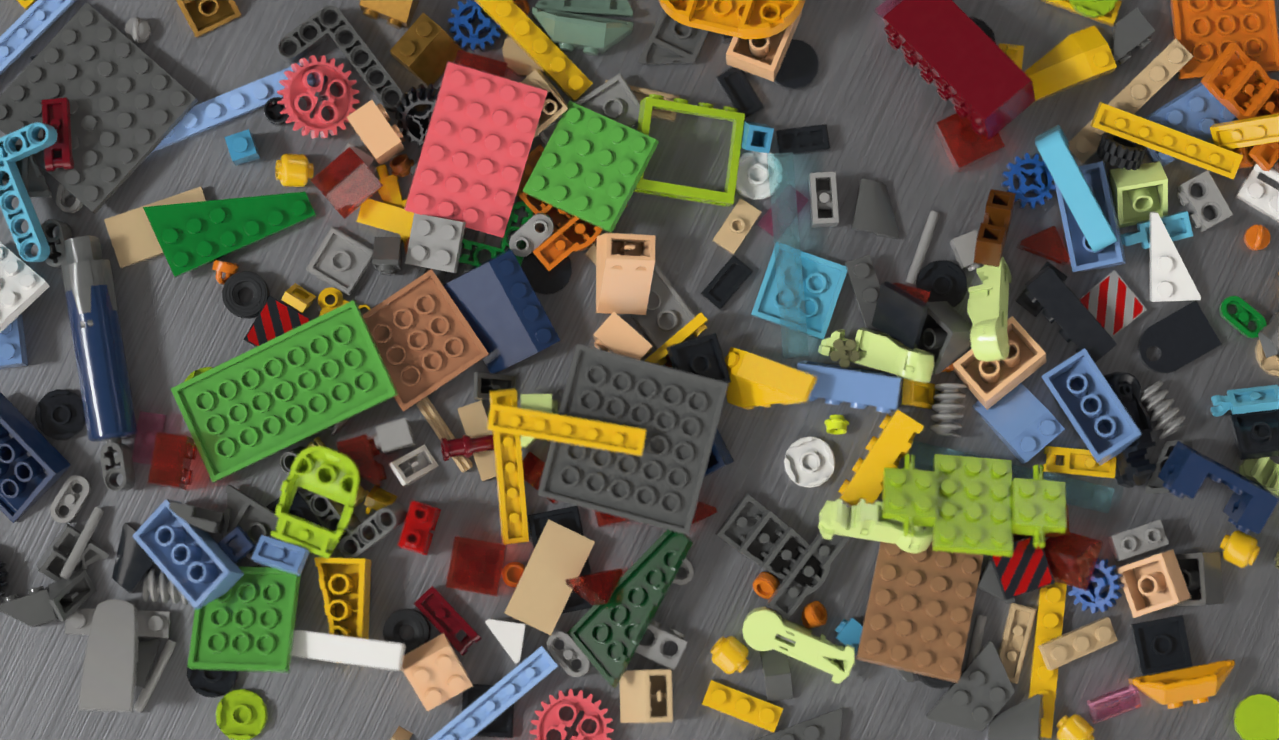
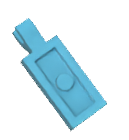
[1121,211,1193,249]
[1210,384,1279,417]

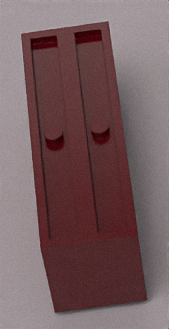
[883,0,1035,140]

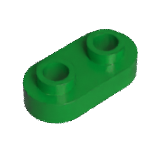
[1219,296,1267,339]

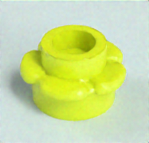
[824,414,849,435]

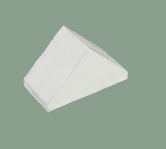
[389,444,439,488]
[485,619,526,664]

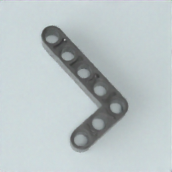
[278,5,403,112]
[280,446,407,558]

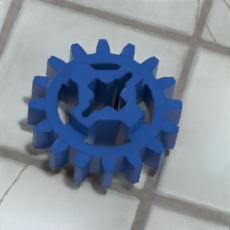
[448,0,502,52]
[1001,153,1056,209]
[1066,556,1124,613]

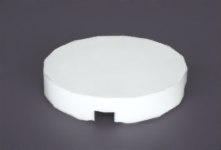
[736,151,783,200]
[784,436,836,488]

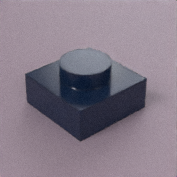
[218,526,256,563]

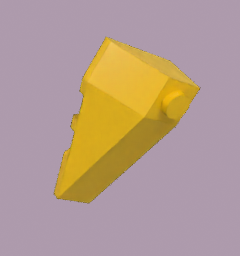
[1024,25,1117,101]
[725,347,817,410]

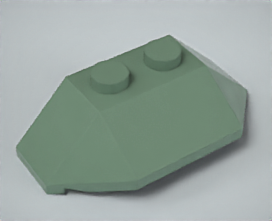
[532,7,634,56]

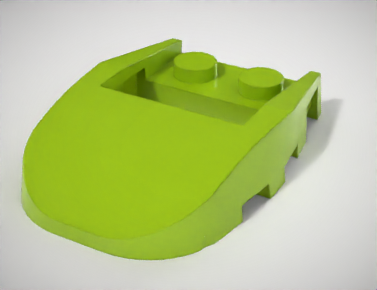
[271,446,360,559]

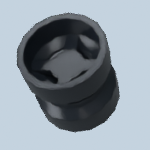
[264,97,289,126]

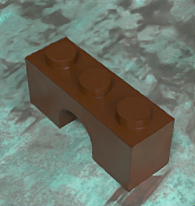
[974,189,1016,267]

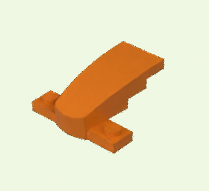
[1200,43,1279,171]
[516,144,628,271]

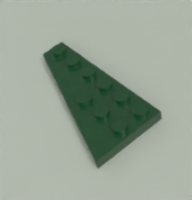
[567,529,693,688]

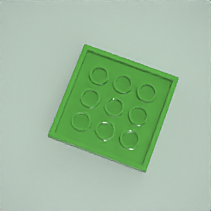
[523,101,659,233]
[188,567,301,672]

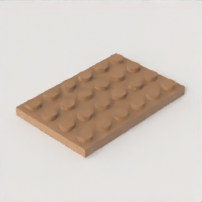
[856,541,984,683]

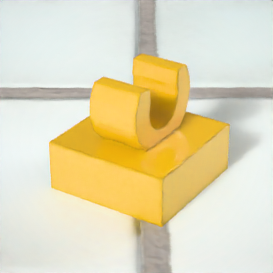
[998,43,1024,70]
[281,283,316,313]
[364,485,398,515]

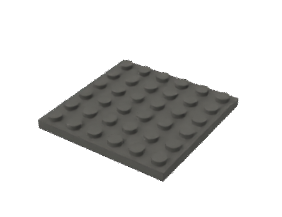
[0,2,198,214]
[537,344,728,535]

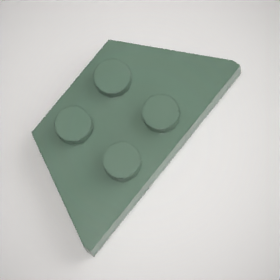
[535,0,633,18]

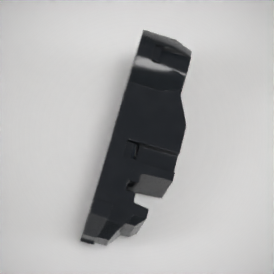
[1104,371,1157,488]

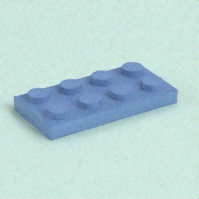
[1145,83,1239,167]

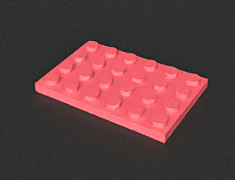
[404,61,548,238]

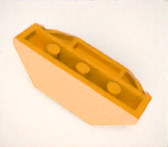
[1128,659,1235,709]

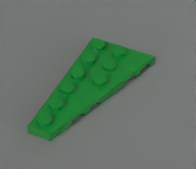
[143,192,316,278]

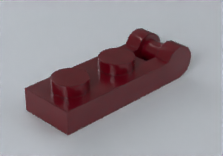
[41,97,74,172]
[413,586,482,656]

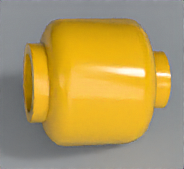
[275,154,314,187]
[1220,530,1261,568]
[710,636,749,674]
[1056,714,1095,740]

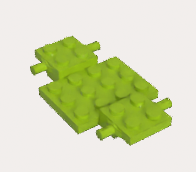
[883,454,1066,557]

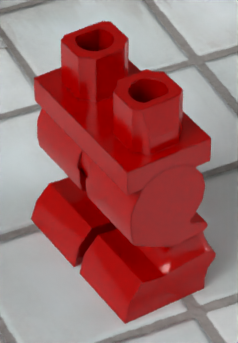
[398,500,441,556]

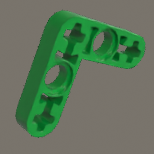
[459,202,533,267]

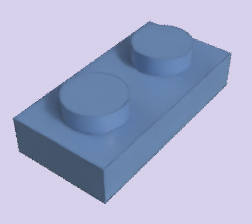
[251,535,310,576]

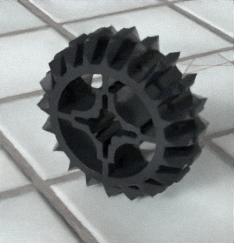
[395,83,440,148]

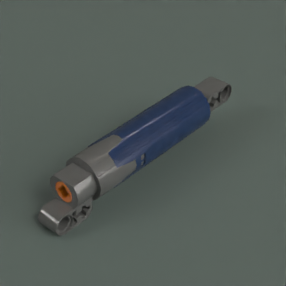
[41,219,137,491]

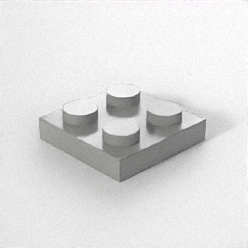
[405,213,466,273]

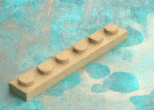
[1069,38,1194,164]

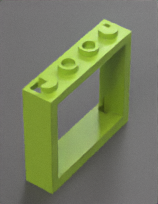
[634,94,745,207]

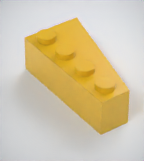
[838,410,924,507]
[314,557,372,663]

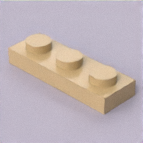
[1038,617,1118,670]

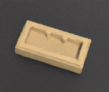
[712,198,762,255]

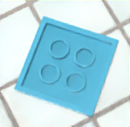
[751,242,847,340]

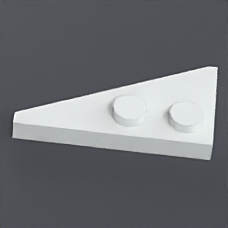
[1150,212,1201,302]

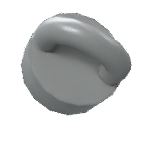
[125,17,151,44]

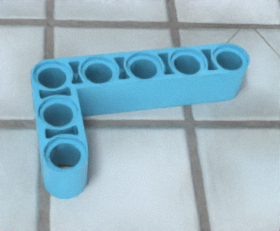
[0,122,57,262]
[1035,124,1118,253]

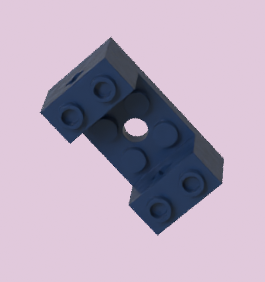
[1158,441,1279,535]

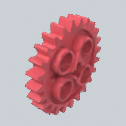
[277,55,360,139]
[530,689,614,740]

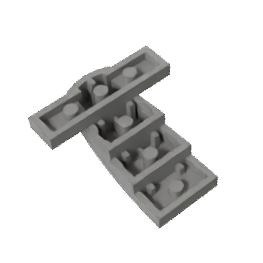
[65,599,171,712]

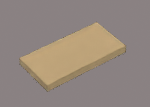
[104,187,207,268]
[504,519,595,635]

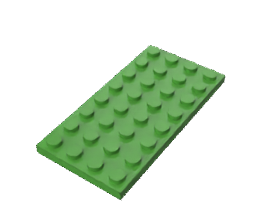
[171,300,398,482]

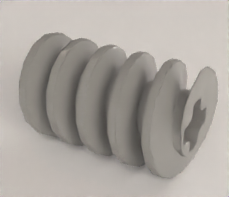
[1140,381,1186,439]
[929,383,967,437]
[143,569,189,604]

